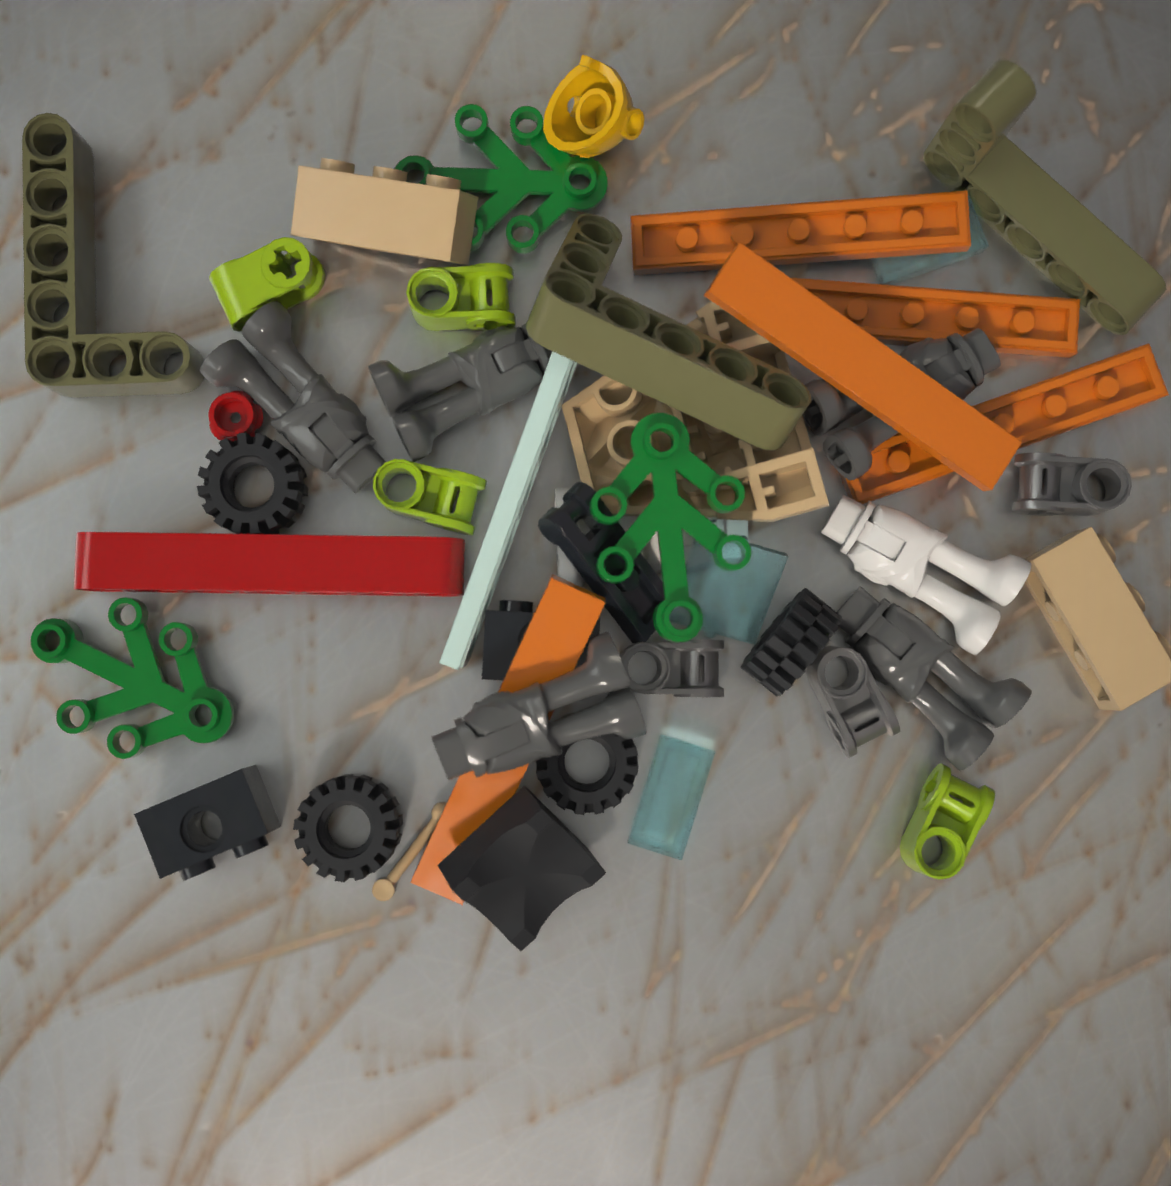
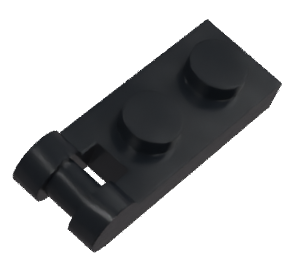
[538,482,676,643]

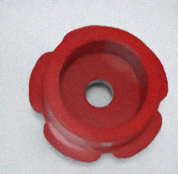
[208,390,264,441]

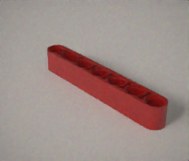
[74,532,465,597]

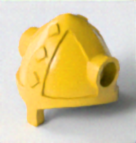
[543,55,644,158]

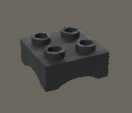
[438,785,606,951]

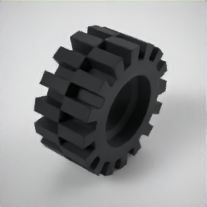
[197,433,309,534]
[741,588,842,697]
[536,710,639,815]
[293,774,403,882]

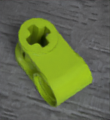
[209,237,325,331]
[406,263,516,331]
[373,459,487,536]
[899,763,995,880]

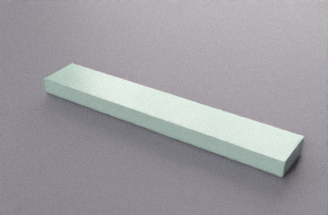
[439,351,578,670]

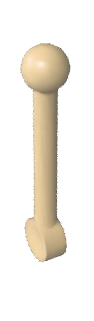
[372,802,446,901]

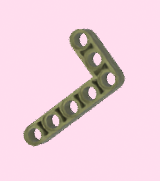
[923,60,1166,335]
[22,113,205,398]
[526,213,811,450]

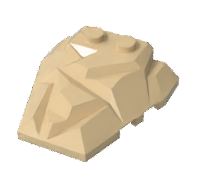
[562,301,829,522]

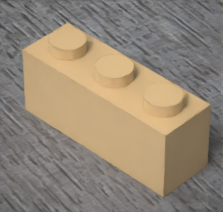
[291,158,478,266]
[1025,526,1171,711]

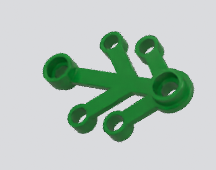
[394,104,608,254]
[590,412,752,642]
[31,597,234,759]

